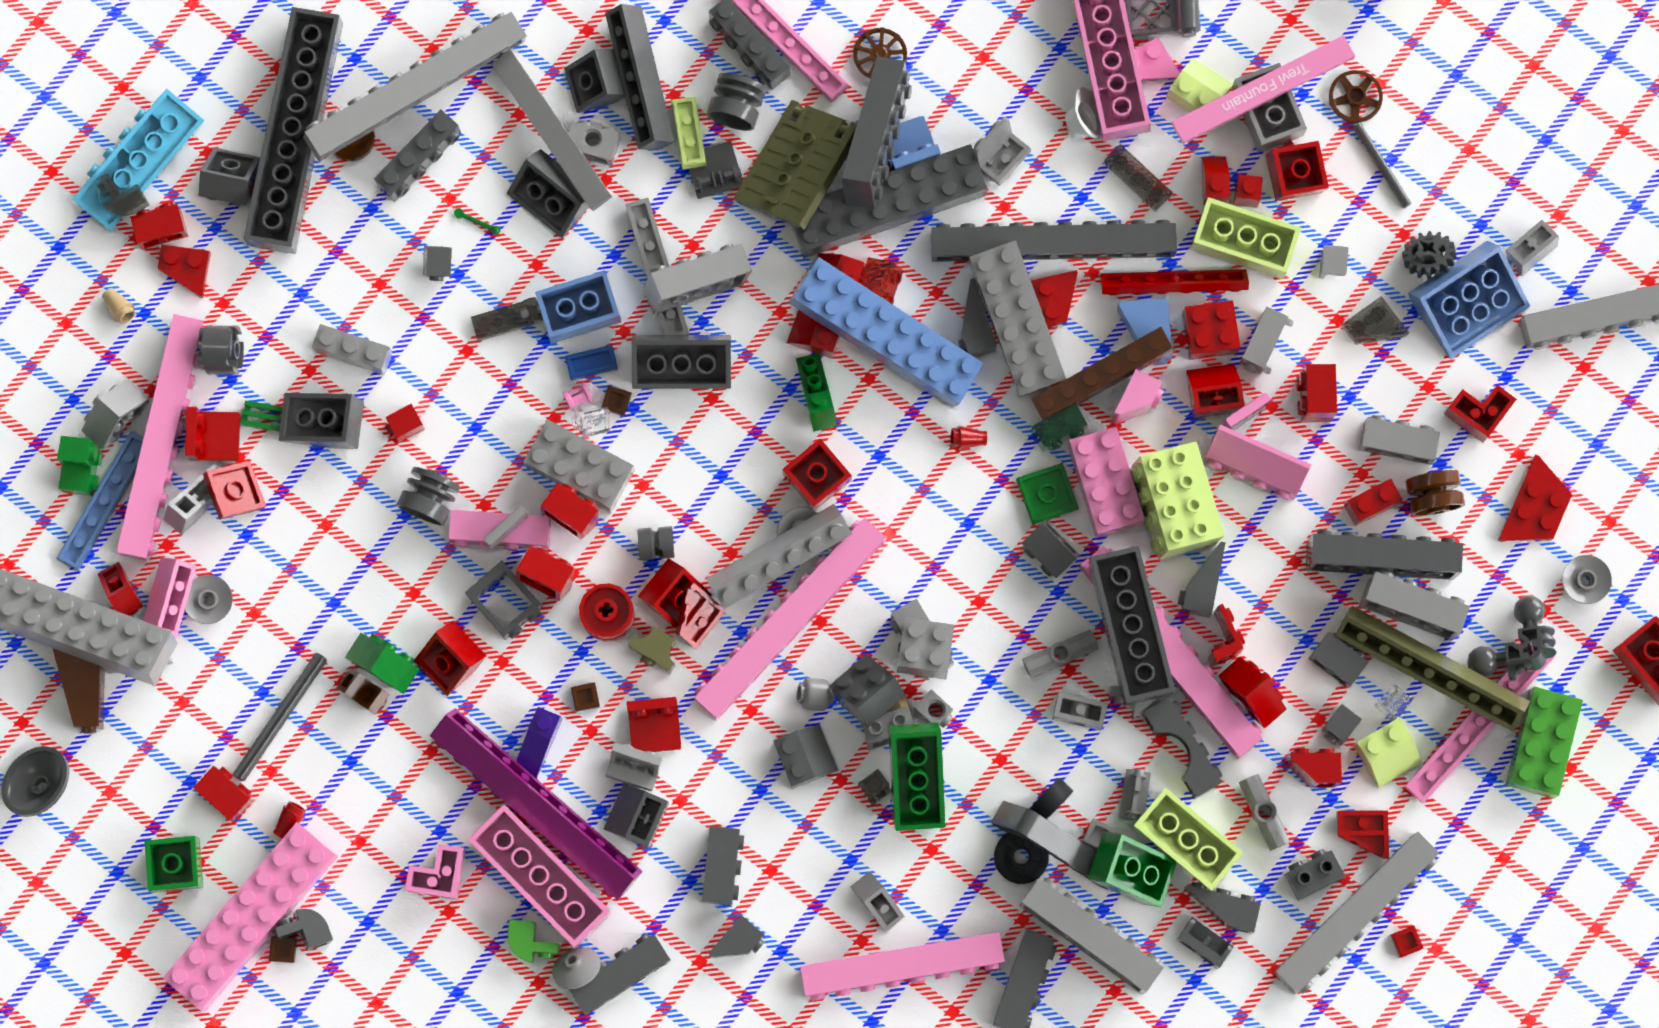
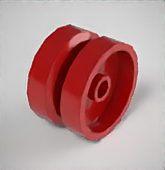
[579,583,635,642]

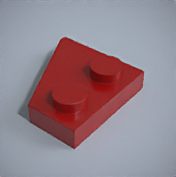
[1336,810,1389,859]

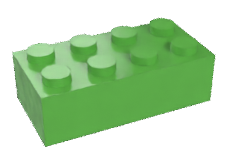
[1505,686,1583,799]

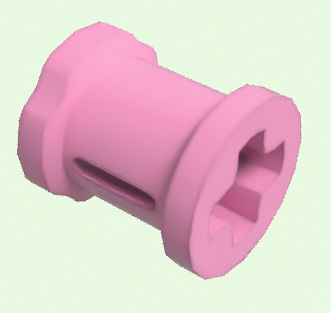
[562,382,594,412]

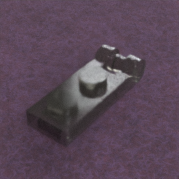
[471,297,543,342]

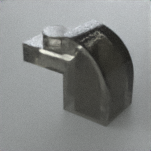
[96,173,150,216]

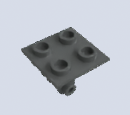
[689,141,743,199]

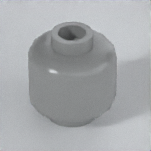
[796,678,835,711]

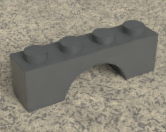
[1142,697,1223,800]

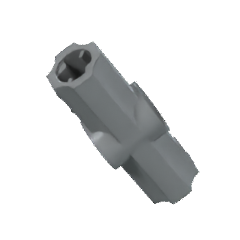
[1022,629,1099,679]
[1238,773,1290,851]

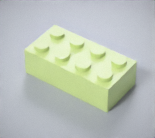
[1191,197,1301,280]

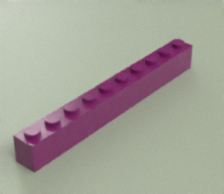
[430,708,643,900]

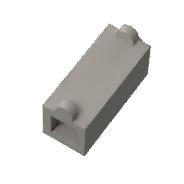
[1240,306,1294,374]

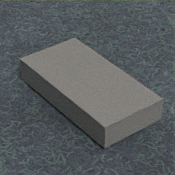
[484,506,529,549]

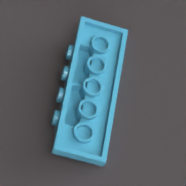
[72,88,205,231]

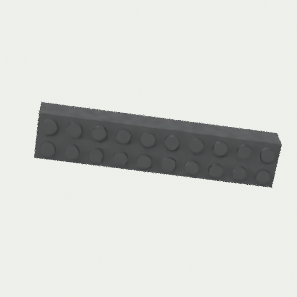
[243,7,343,254]

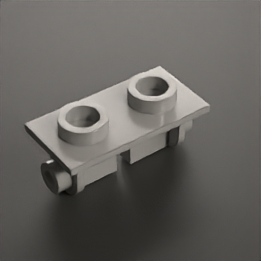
[1119,769,1151,821]

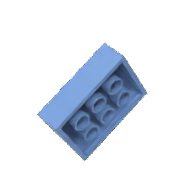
[1408,241,1531,359]

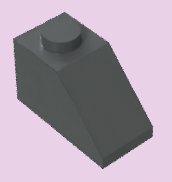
[709,915,765,958]

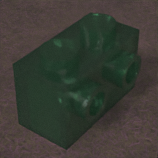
[1031,403,1088,452]

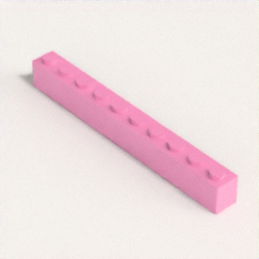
[116,314,203,561]
[694,517,886,721]
[1079,546,1263,760]

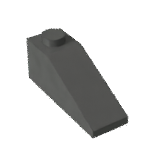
[958,278,997,358]
[1177,541,1226,618]

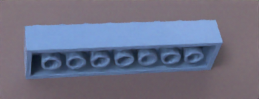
[788,257,984,408]

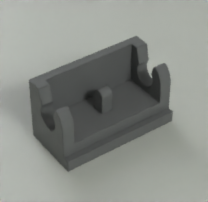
[1176,917,1233,969]

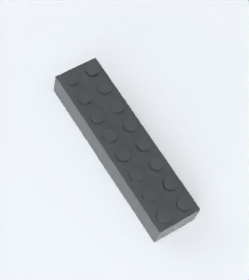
[791,144,988,259]

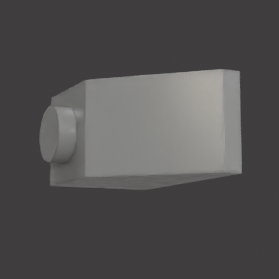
[850,871,905,932]

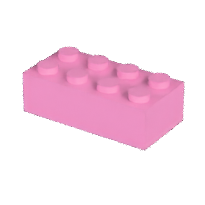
[1067,427,1145,539]

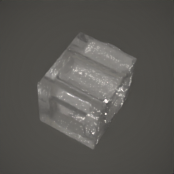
[1374,683,1413,721]

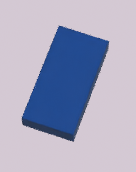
[565,345,618,381]

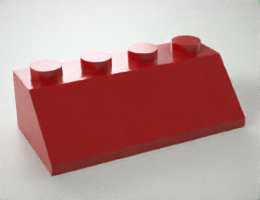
[786,253,865,359]

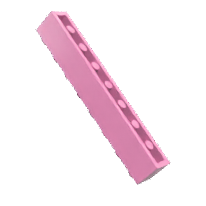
[800,932,1005,1001]

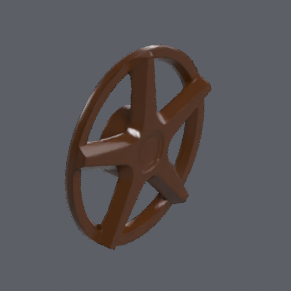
[1328,70,1383,124]

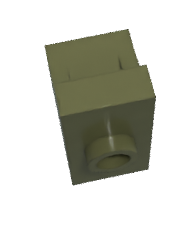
[627,626,676,674]

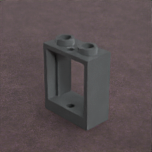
[465,560,543,640]

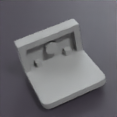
[973,117,1031,186]

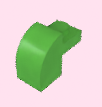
[508,920,560,963]

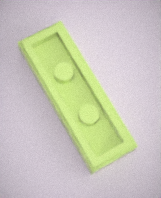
[672,96,706,170]

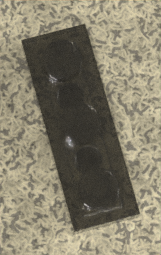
[1103,144,1173,212]

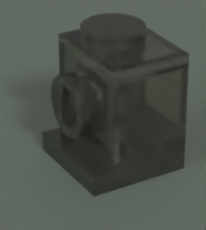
[858,769,891,806]

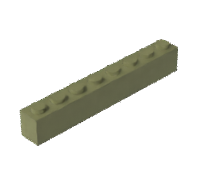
[1335,606,1530,732]

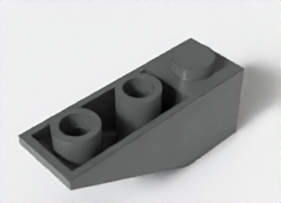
[1184,882,1261,934]

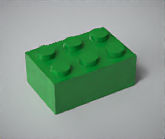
[1088,832,1177,908]

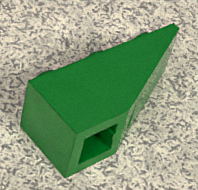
[796,353,837,432]

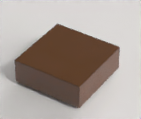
[601,385,632,417]
[571,682,600,712]
[269,936,297,963]

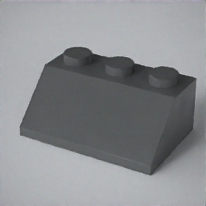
[506,149,589,238]

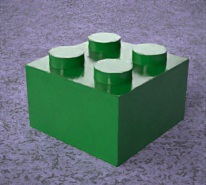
[144,836,203,893]

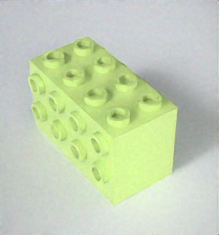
[1130,441,1225,560]

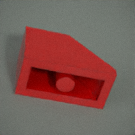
[1201,156,1230,205]
[97,562,143,616]

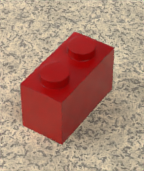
[130,202,189,250]
[1343,478,1403,527]
[193,765,254,823]

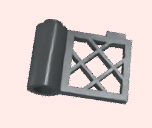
[1126,0,1201,41]

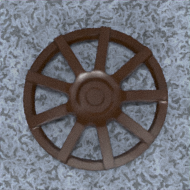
[853,27,907,78]

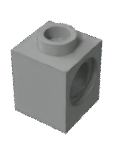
[914,689,953,728]

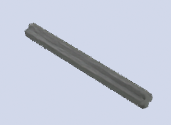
[233,653,327,781]

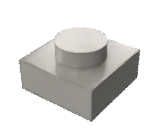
[1082,818,1116,849]

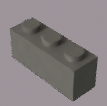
[702,826,745,906]

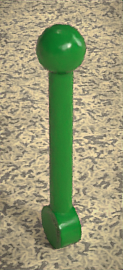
[454,208,501,235]

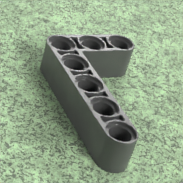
[991,801,1108,890]

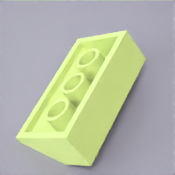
[1134,787,1243,892]

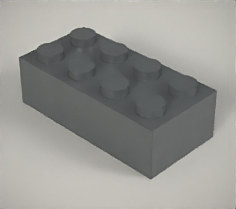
[631,335,731,389]

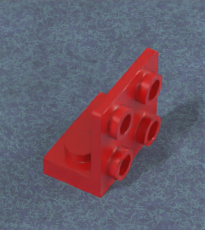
[185,406,241,461]
[1207,604,1245,667]
[626,697,682,752]

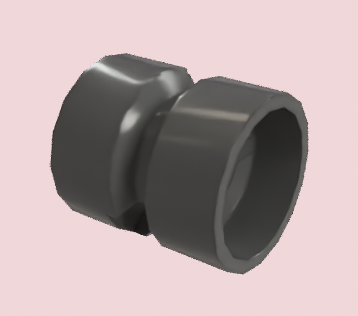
[637,526,675,561]

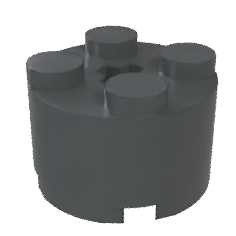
[197,325,244,375]

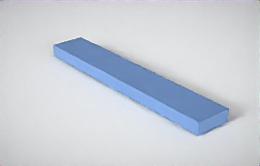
[56,431,144,571]

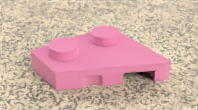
[1135,37,1180,81]

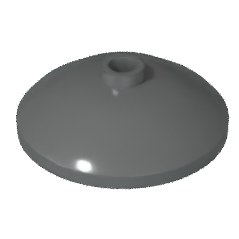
[1,746,70,817]

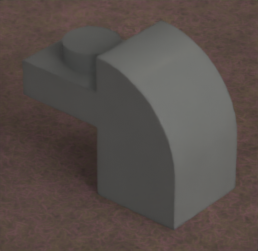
[273,909,333,951]

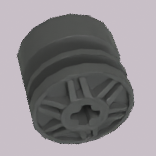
[706,73,767,131]
[396,466,461,526]

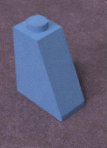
[1117,298,1173,365]

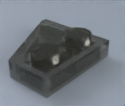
[1341,296,1410,345]

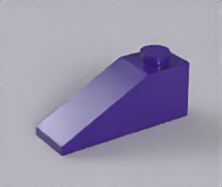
[516,707,563,779]

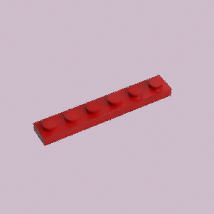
[1100,269,1249,296]

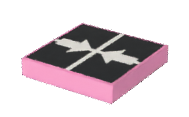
[1222,393,1271,431]

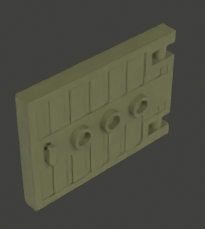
[734,100,857,230]

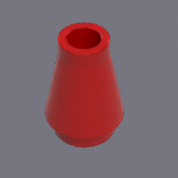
[950,425,988,450]
[273,801,306,839]

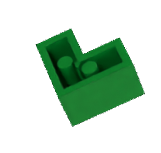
[57,436,103,496]
[344,632,420,694]

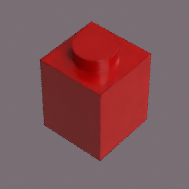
[1233,174,1263,208]
[385,403,425,443]

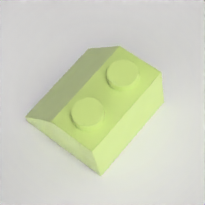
[1166,58,1233,112]
[1353,717,1422,788]

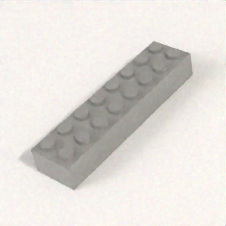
[0,569,178,686]

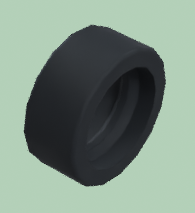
[1029,778,1073,819]

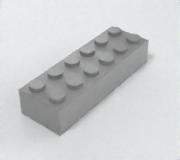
[968,240,1066,397]
[1019,877,1164,994]

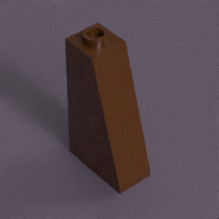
[52,648,105,734]

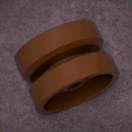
[1405,470,1466,516]

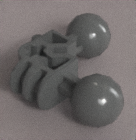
[1467,595,1557,681]

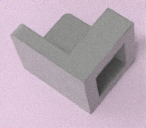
[1319,244,1349,279]

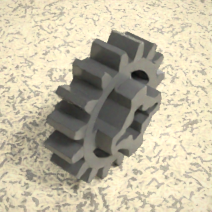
[1402,231,1457,279]

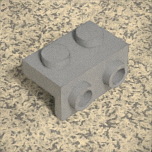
[605,742,662,791]

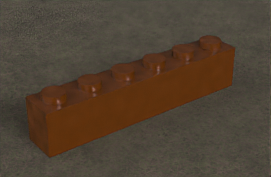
[1031,327,1175,423]

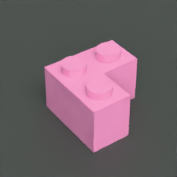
[405,844,466,900]

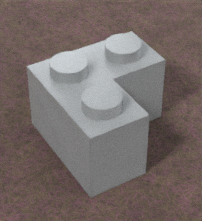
[81,379,150,450]

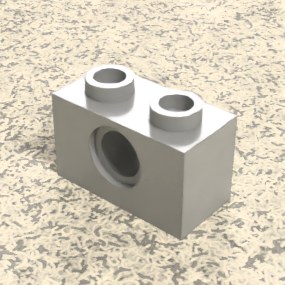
[569,120,620,167]
[1052,692,1108,731]

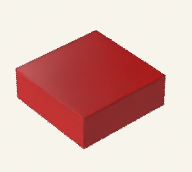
[1390,925,1424,958]

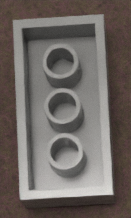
[643,244,752,314]
[523,419,635,513]
[1358,570,1470,641]

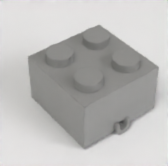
[897,617,954,680]

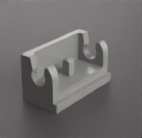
[1506,220,1559,277]

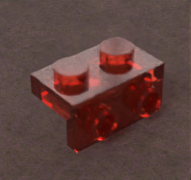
[859,257,903,304]

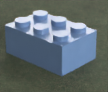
[535,270,621,344]

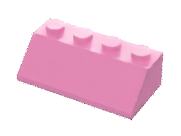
[1203,425,1312,501]

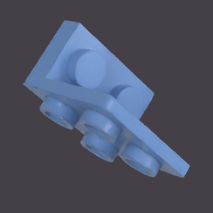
[889,116,941,171]

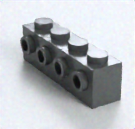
[708,0,790,90]
[374,109,461,202]

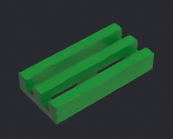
[240,400,283,432]

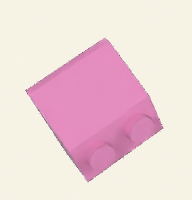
[1111,369,1164,424]

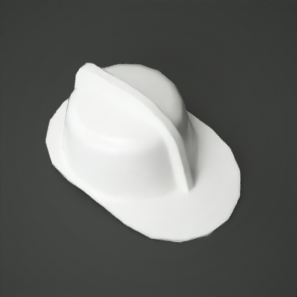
[1065,87,1100,139]

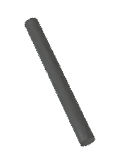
[1352,122,1412,208]

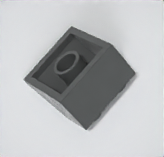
[564,49,625,113]
[198,148,260,206]
[773,724,839,789]

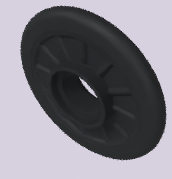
[994,833,1049,884]

